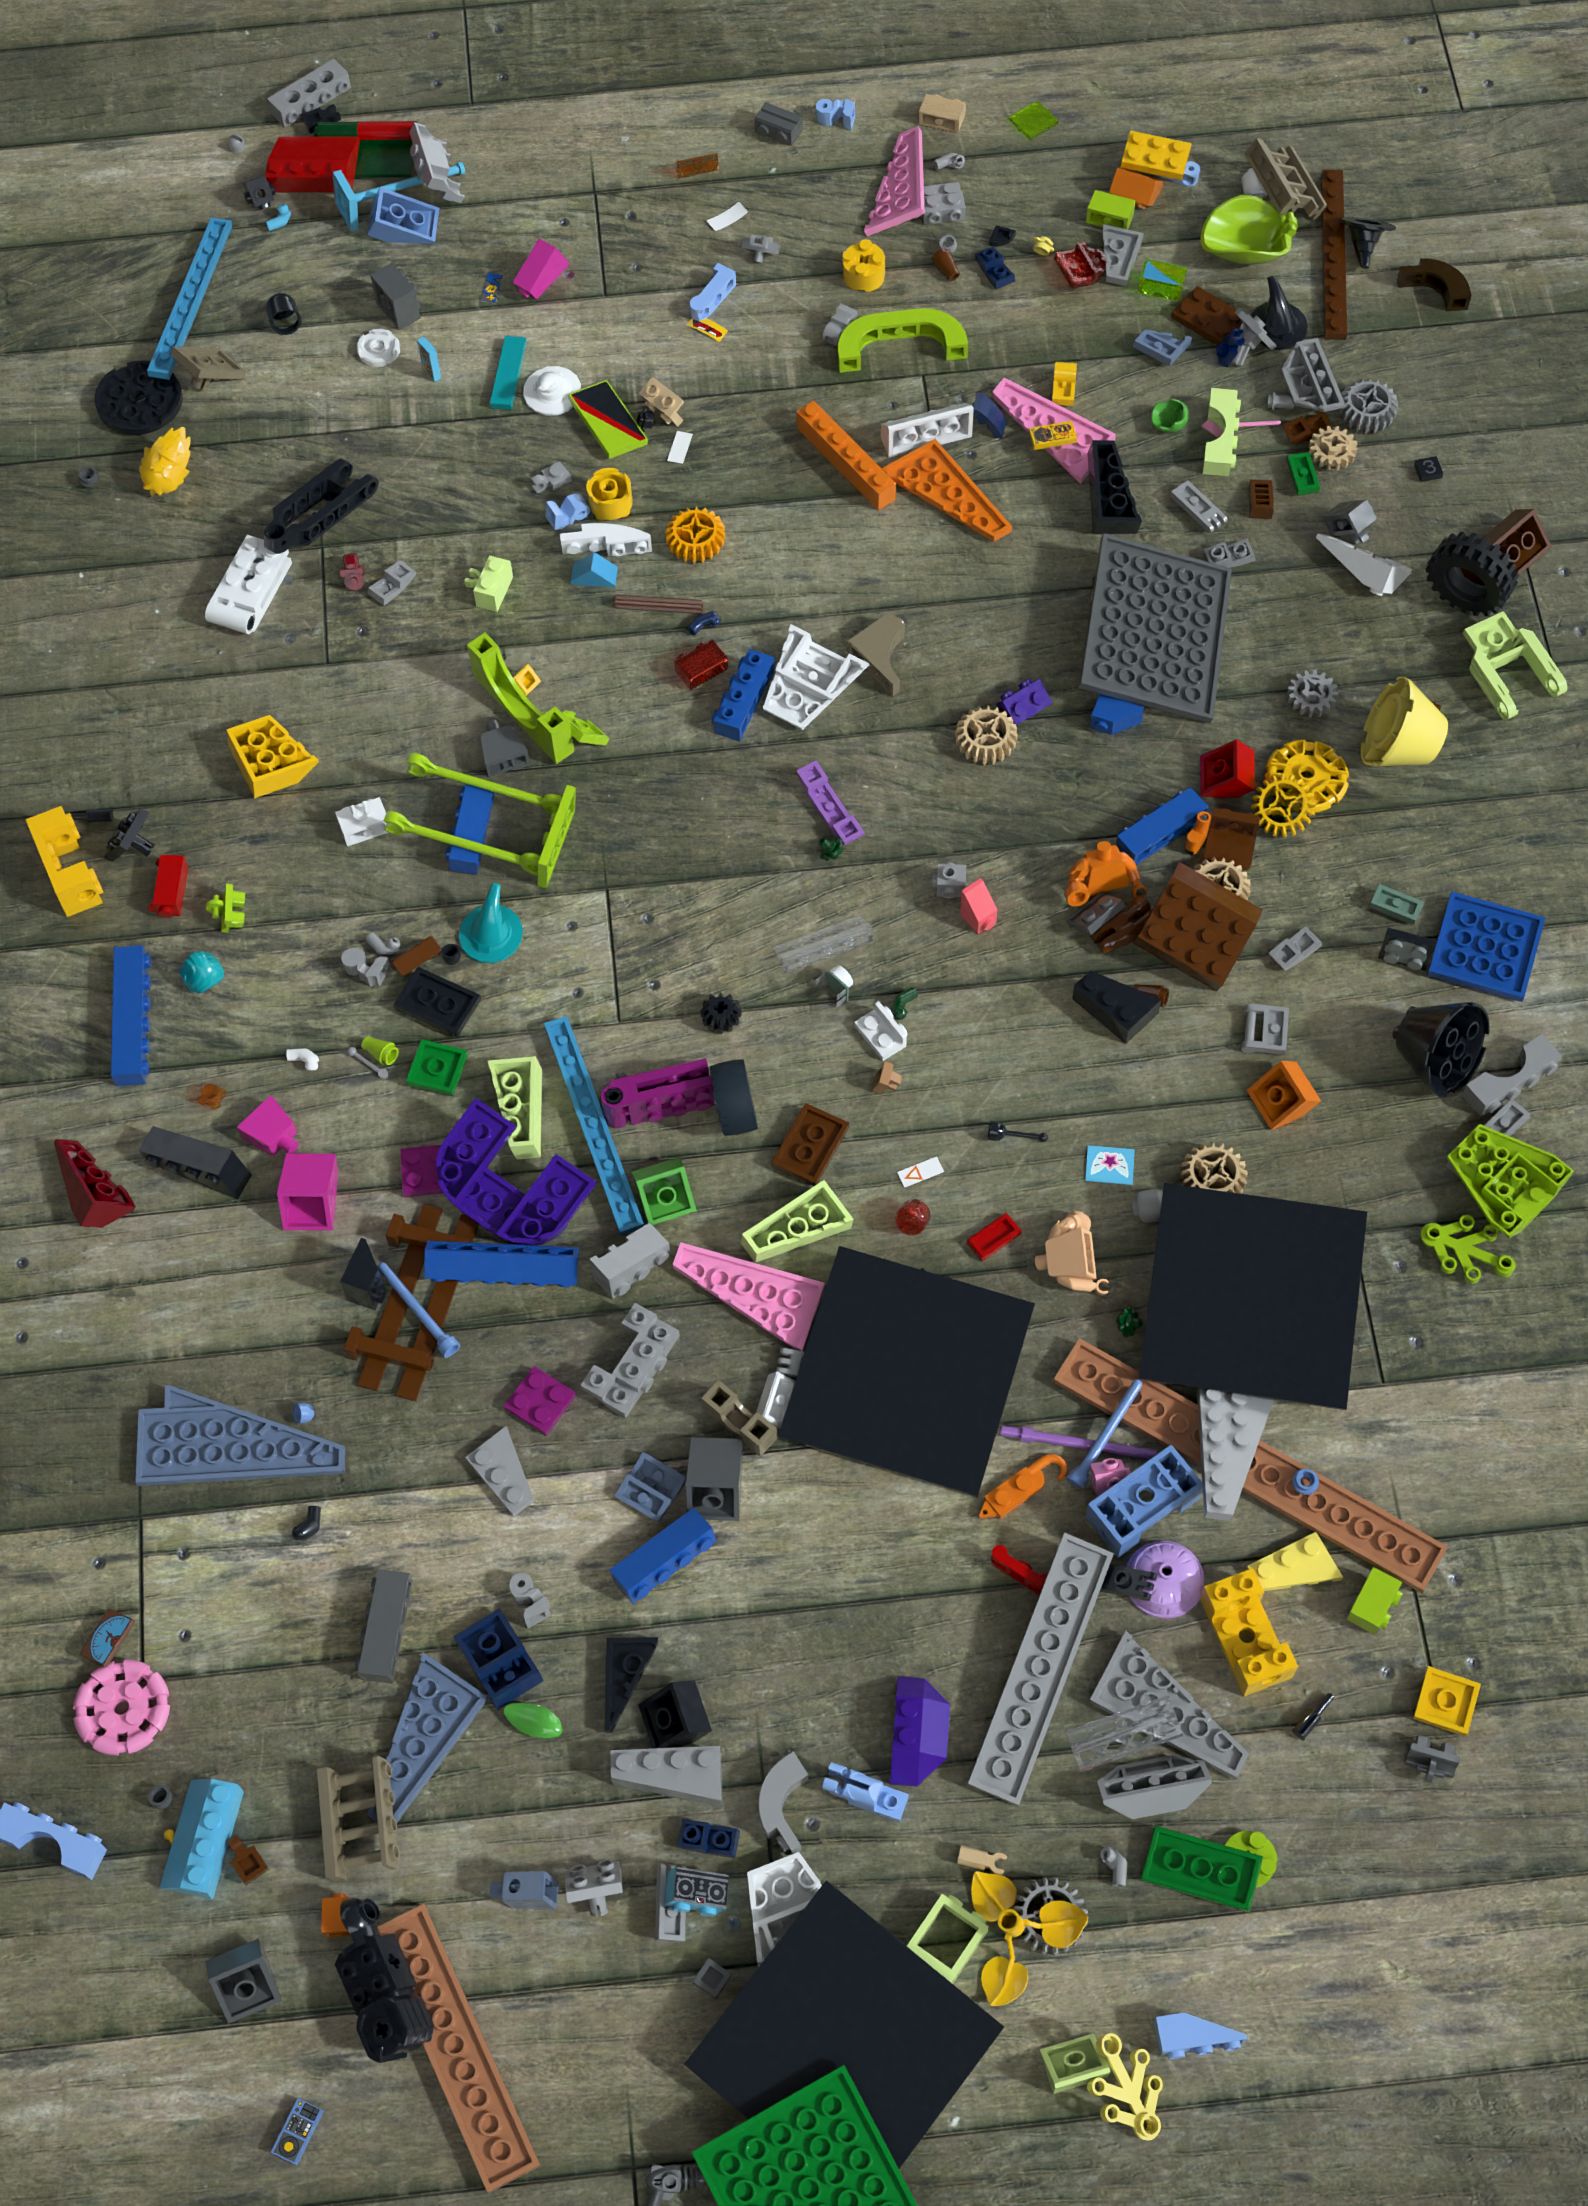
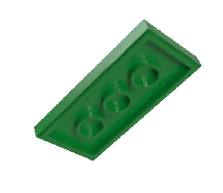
[1140,1825,1263,1913]

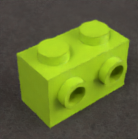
[1086,190,1136,230]
[1346,1567,1403,1635]

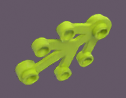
[1420,1215,1516,1284]

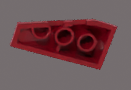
[54,1139,136,1228]

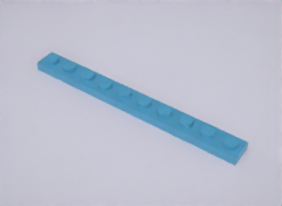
[147,217,232,380]
[544,1016,644,1236]

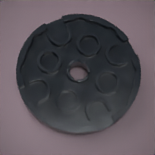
[94,361,183,436]

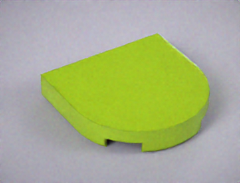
[562,710,610,746]

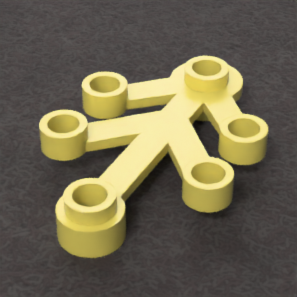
[1087,2033,1163,2141]

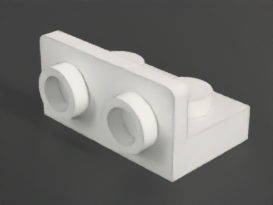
[854,1001,908,1061]

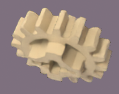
[1309,426,1358,471]

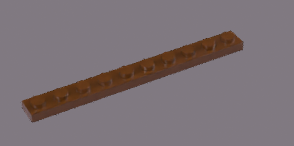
[1321,170,1347,340]

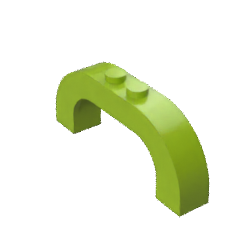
[838,308,968,373]

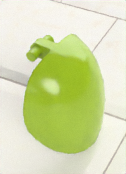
[1201,195,1298,264]

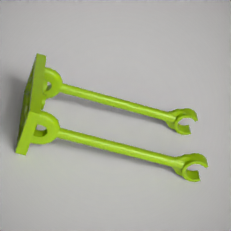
[383,753,576,889]

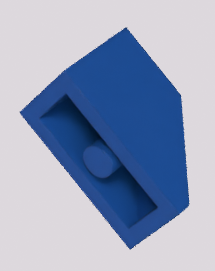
[1090,694,1144,735]

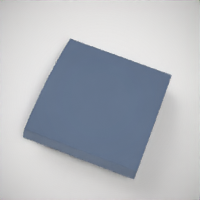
[615,1452,687,1522]

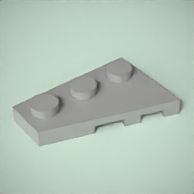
[1102,224,1144,286]
[465,1426,534,1517]

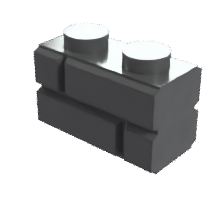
[754,102,803,146]

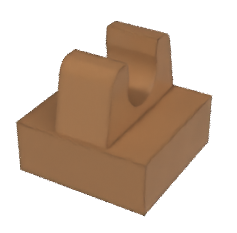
[872,1061,902,1094]

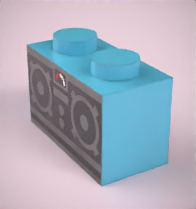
[664,1867,729,1917]

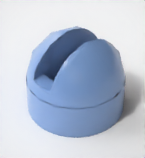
[293,1402,314,1424]

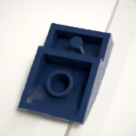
[453,1608,543,1710]

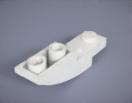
[560,523,652,557]

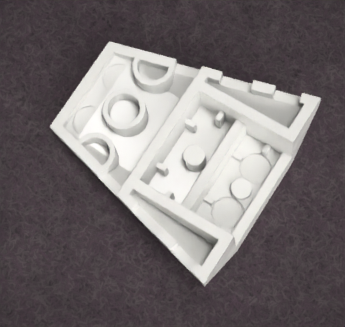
[763,624,869,730]
[747,1852,822,1968]

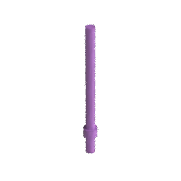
[1000,1425,1157,1460]

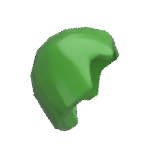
[1150,399,1189,433]

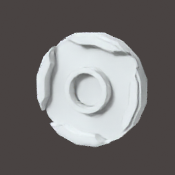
[357,329,400,367]

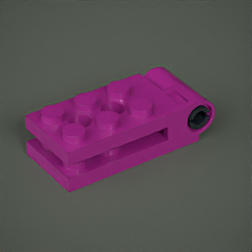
[601,1058,715,1129]

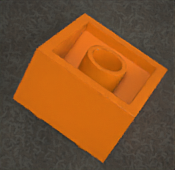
[1109,168,1165,209]
[1247,1061,1321,1130]

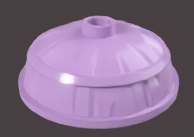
[1126,1541,1204,1619]

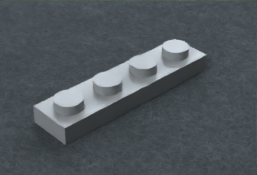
[1446,1099,1531,1177]

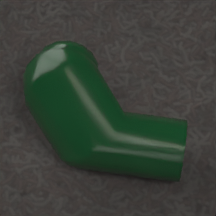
[891,987,918,1020]

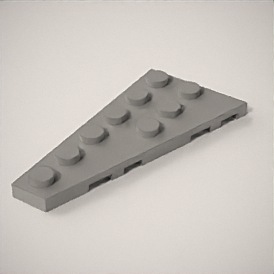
[1197,1389,1274,1521]

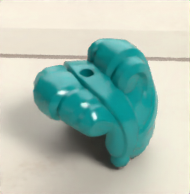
[179,950,224,994]

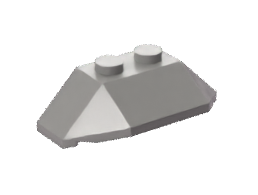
[1281,338,1345,412]
[1097,1755,1212,1819]

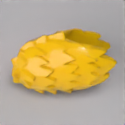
[139,427,190,496]

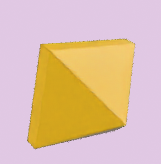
[513,664,541,696]

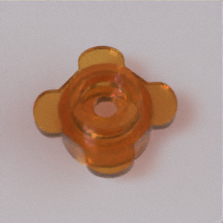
[198,1083,227,1110]

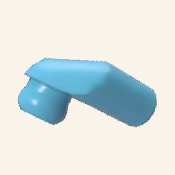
[265,204,291,231]

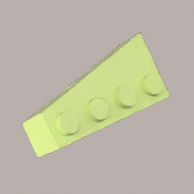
[741,1180,854,1263]

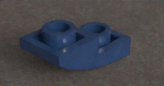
[975,247,1015,289]
[972,393,1007,438]
[677,1819,740,1858]

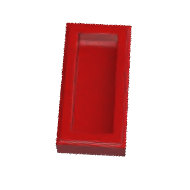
[967,1213,1022,1261]

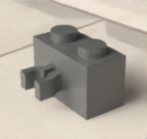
[1322,499,1377,544]

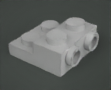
[922,182,966,224]

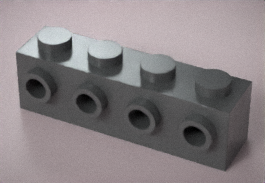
[355,1569,413,1684]

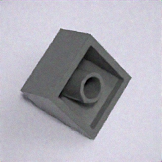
[206,1939,282,2024]

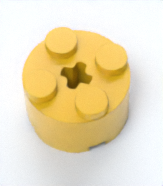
[842,239,885,292]
[586,468,633,521]

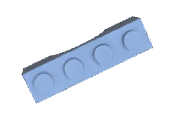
[0,1802,107,1880]

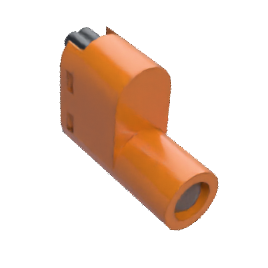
[1184,811,1211,855]

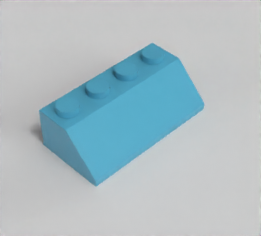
[159,1779,244,1900]

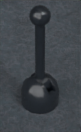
[988,1121,1048,1142]

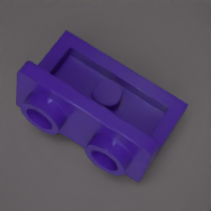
[995,679,1053,725]

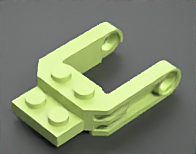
[1463,611,1567,720]

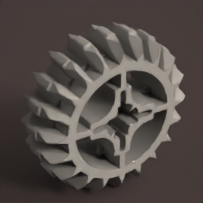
[1338,378,1398,433]
[1013,1878,1088,1956]

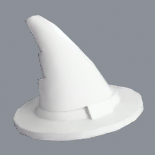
[523,366,581,416]

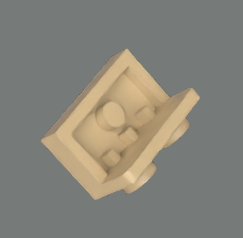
[639,377,684,427]

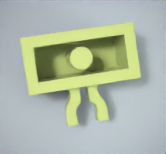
[464,555,513,612]

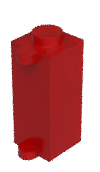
[148,855,189,918]

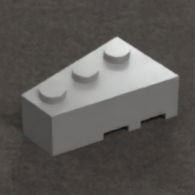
[590,1223,671,1299]

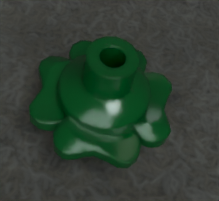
[819,836,843,861]
[1116,1306,1143,1338]

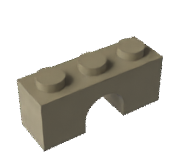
[701,1380,777,1457]

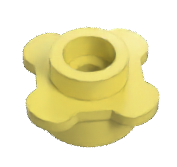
[1033,236,1054,256]

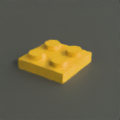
[1413,1666,1481,1737]

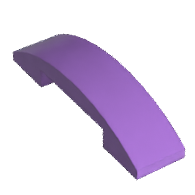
[796,760,865,845]

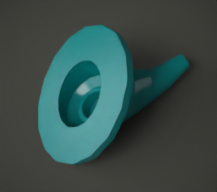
[459,883,523,964]

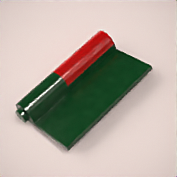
[314,121,417,178]

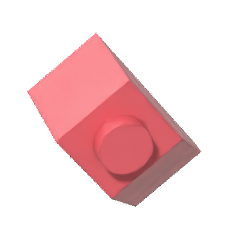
[960,878,997,934]

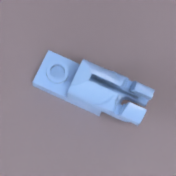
[822,1762,909,1823]

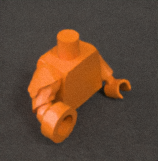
[1064,841,1147,906]

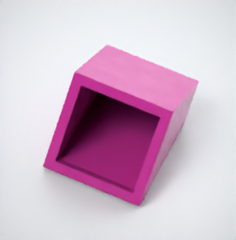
[277,1153,338,1230]

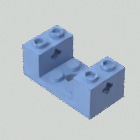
[1085,1445,1203,1558]

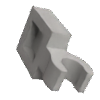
[531,461,572,493]

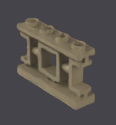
[1244,138,1327,220]

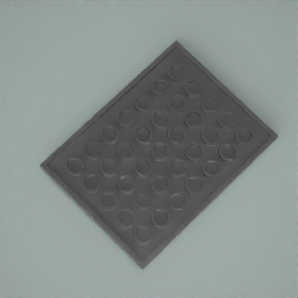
[1078,533,1232,723]

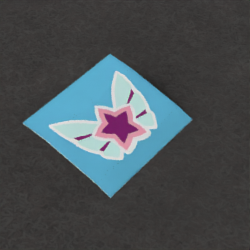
[1085,1145,1135,1185]

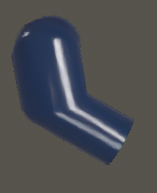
[687,611,721,636]

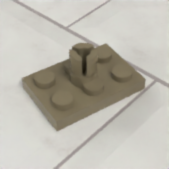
[170,347,247,390]

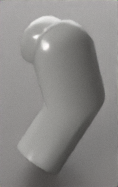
[933,153,965,170]

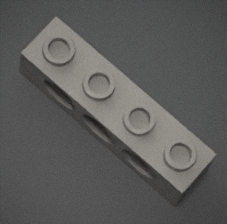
[267,59,351,127]

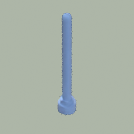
[378,1262,460,1358]
[1066,1379,1142,1490]

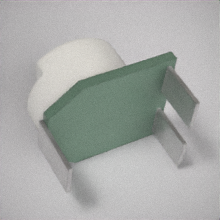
[816,965,853,1007]

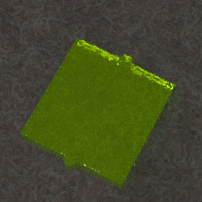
[1009,101,1059,140]

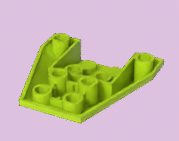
[1447,1124,1574,1238]

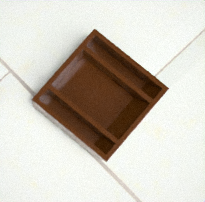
[1133,862,1263,991]

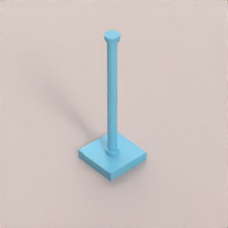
[333,162,465,232]

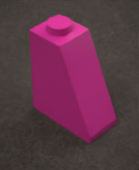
[513,238,570,299]

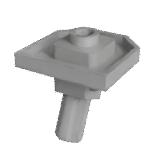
[1231,308,1276,366]

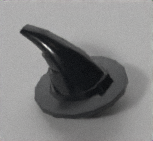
[1339,216,1396,269]
[1251,276,1308,350]

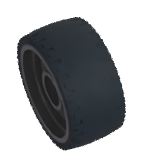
[710,1059,758,1136]

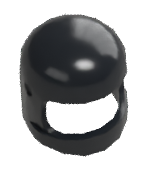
[266,293,301,335]

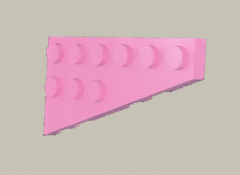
[864,126,925,237]
[992,378,1116,484]
[673,1242,825,1351]

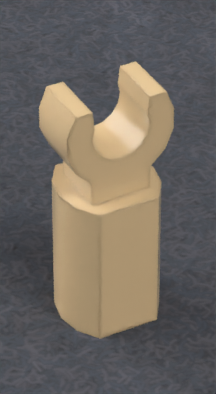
[957,1845,1007,1876]

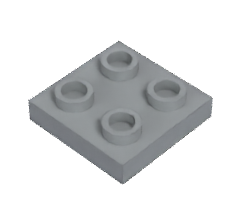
[565,1860,623,1917]

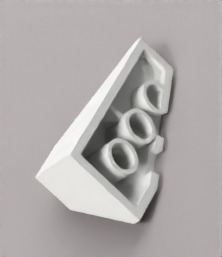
[1316,534,1412,596]

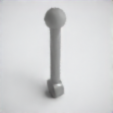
[347,1047,388,1080]

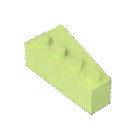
[488,1056,542,1160]

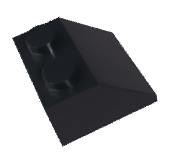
[340,1238,387,1310]
[638,1681,712,1749]

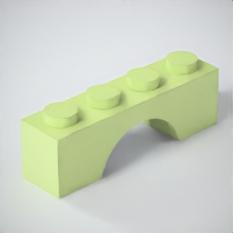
[1202,388,1241,476]

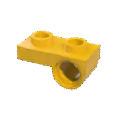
[1052,362,1077,406]

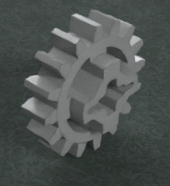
[1287,670,1338,718]

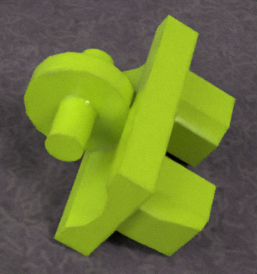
[206,883,245,933]

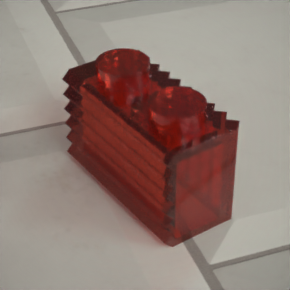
[674,639,728,690]

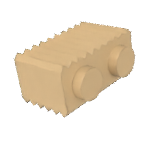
[919,94,966,134]

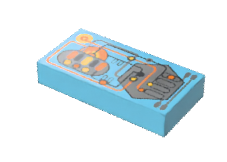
[417,337,441,382]

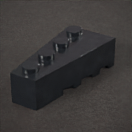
[1087,440,1142,534]
[138,1126,252,1199]

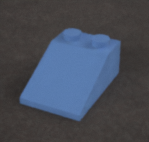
[367,187,440,244]

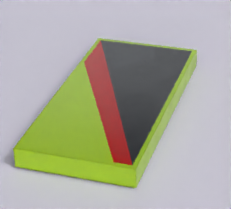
[568,380,648,459]

